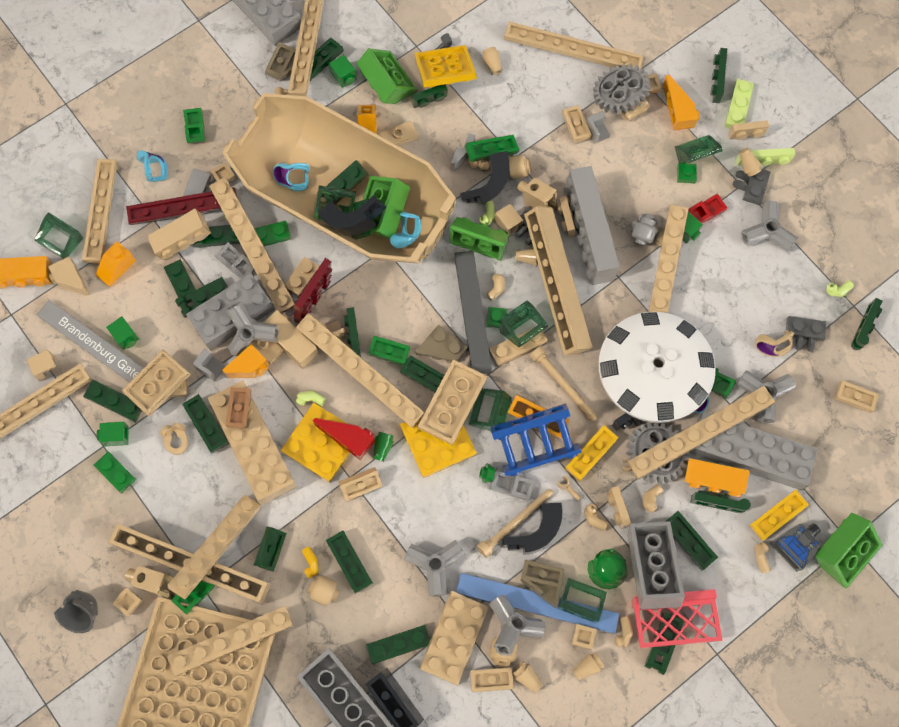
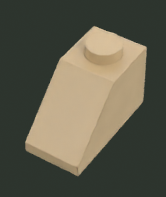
[48,257,89,296]

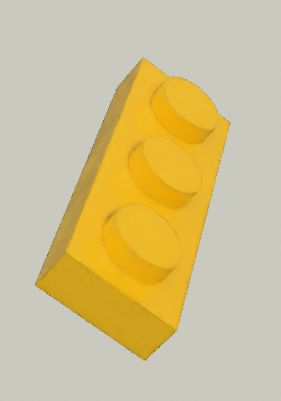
[565,425,619,482]
[749,489,809,541]

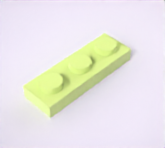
[724,79,754,129]
[736,148,795,166]

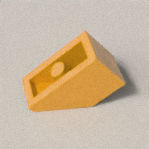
[357,104,377,134]
[95,241,136,287]
[222,344,269,378]

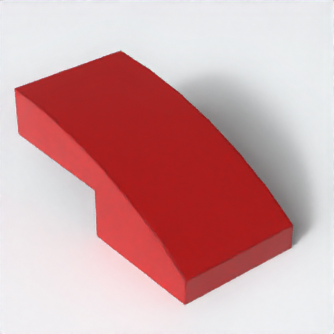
[688,193,727,223]

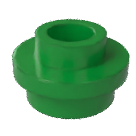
[479,463,495,483]

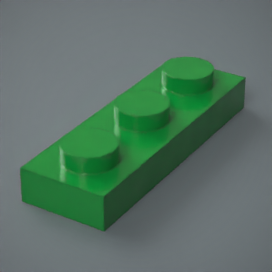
[465,135,520,162]

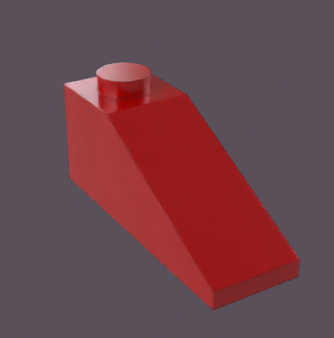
[313,418,375,460]

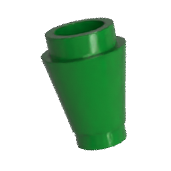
[373,432,394,462]

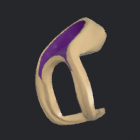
[755,330,794,357]

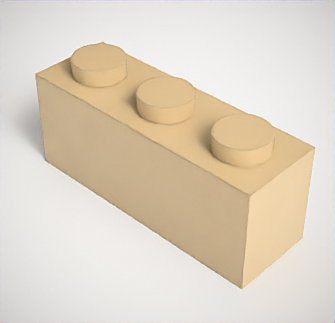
[147,209,211,260]
[263,310,319,369]

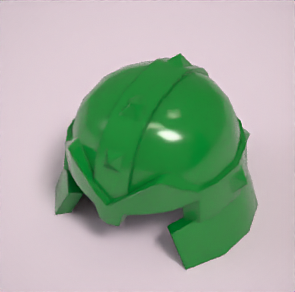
[587,548,628,590]

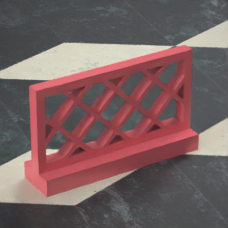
[631,589,722,648]

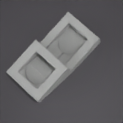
[451,134,475,172]
[183,168,211,196]
[215,242,254,279]
[489,470,535,501]

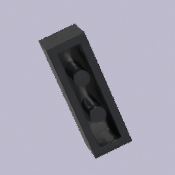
[365,668,424,727]

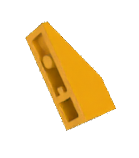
[662,75,700,131]

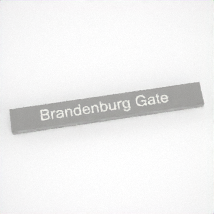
[36,300,144,382]

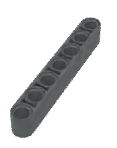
[454,251,492,374]

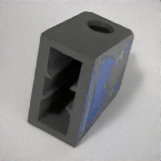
[769,523,821,572]

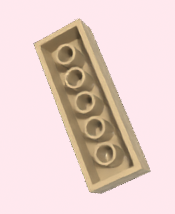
[208,381,297,505]

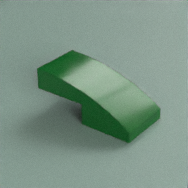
[183,108,205,144]
[711,368,736,399]
[172,581,215,615]

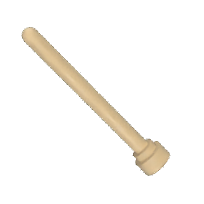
[530,346,597,421]
[476,489,553,558]

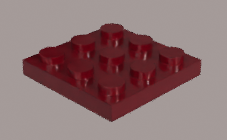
[294,258,333,324]

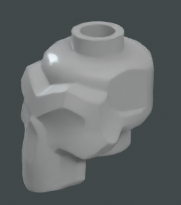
[631,214,660,246]

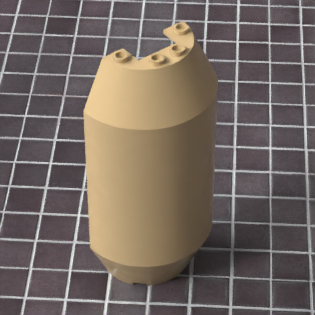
[222,93,456,264]

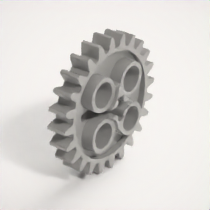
[593,63,651,114]
[626,422,689,485]

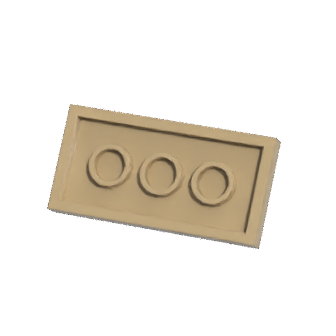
[418,360,488,446]
[419,591,489,686]

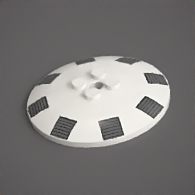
[598,312,715,423]

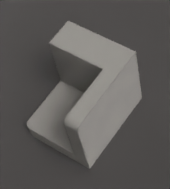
[586,111,610,144]
[193,348,226,382]

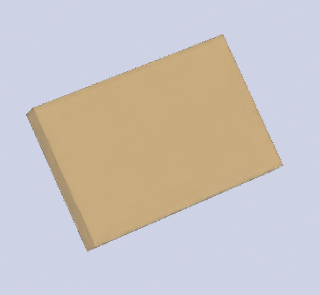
[121,349,191,417]

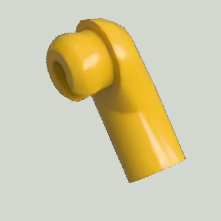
[302,547,319,579]

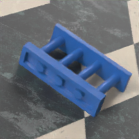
[490,403,582,476]

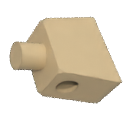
[517,178,558,212]
[125,566,174,599]

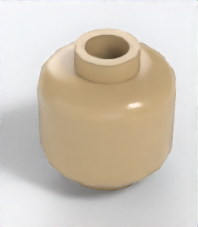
[509,155,531,180]
[308,575,339,606]
[490,637,518,667]

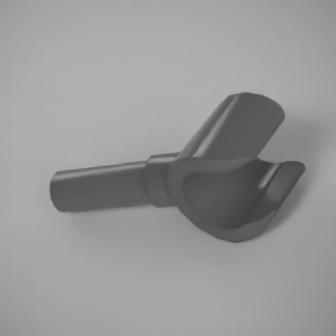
[434,33,452,50]

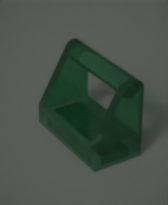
[674,135,723,163]
[314,185,356,220]
[34,212,83,259]
[498,300,548,348]
[468,388,512,431]
[557,578,607,623]

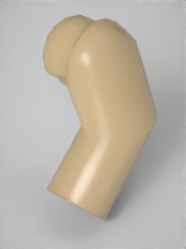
[486,274,505,301]
[643,484,664,513]
[584,503,608,531]
[754,542,771,573]
[615,616,633,648]

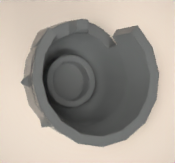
[54,590,98,634]

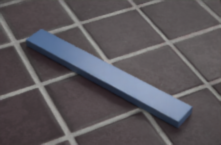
[456,573,619,634]

